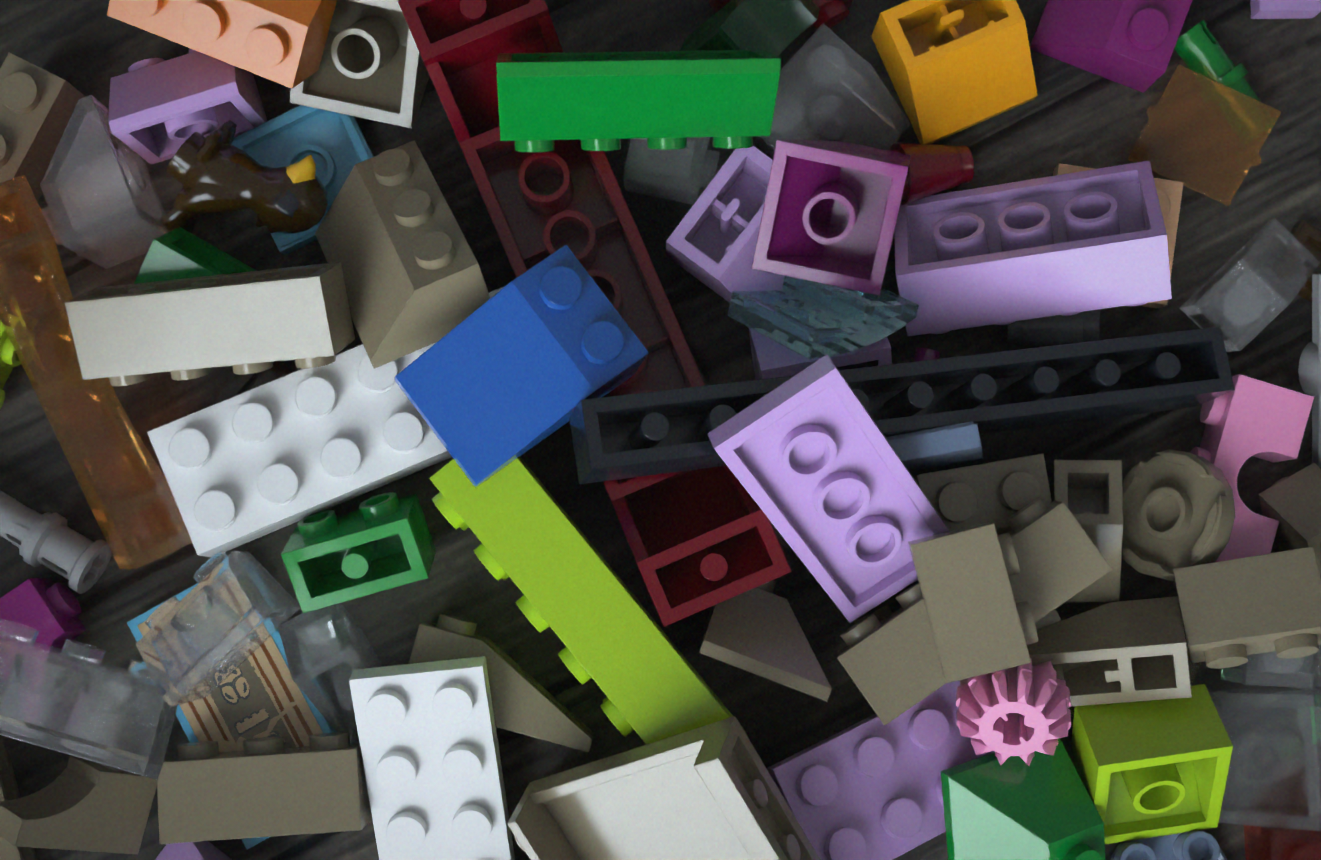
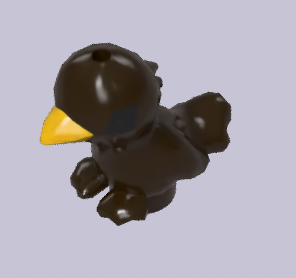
[160,120,328,234]

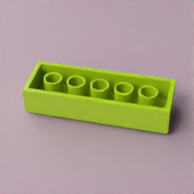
[429,456,751,745]

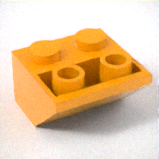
[871,0,1038,144]

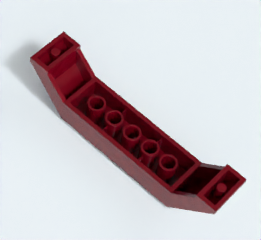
[397,0,792,627]

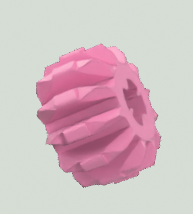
[956,658,1071,766]

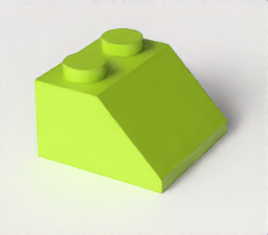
[1071,684,1233,844]

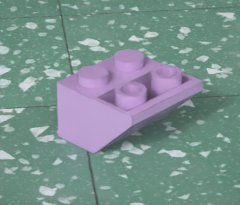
[666,146,803,322]

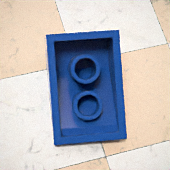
[394,245,649,488]

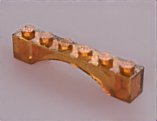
[0,175,192,569]

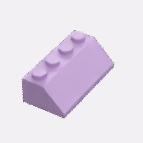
[894,160,1172,336]

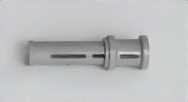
[0,490,113,594]

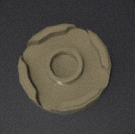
[1121,449,1235,581]

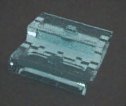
[728,276,919,359]

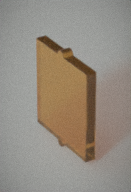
[1128,63,1281,206]

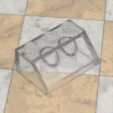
[0,618,181,780]

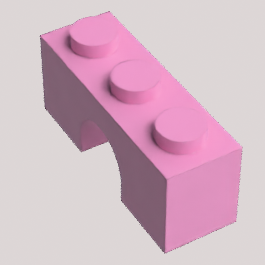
[1190,374,1314,562]

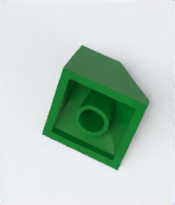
[941,738,1106,860]

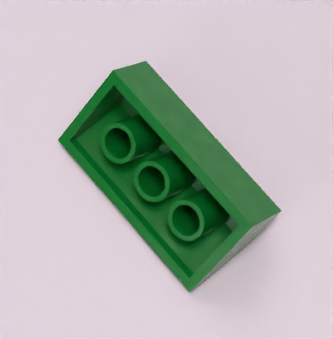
[496,49,781,152]

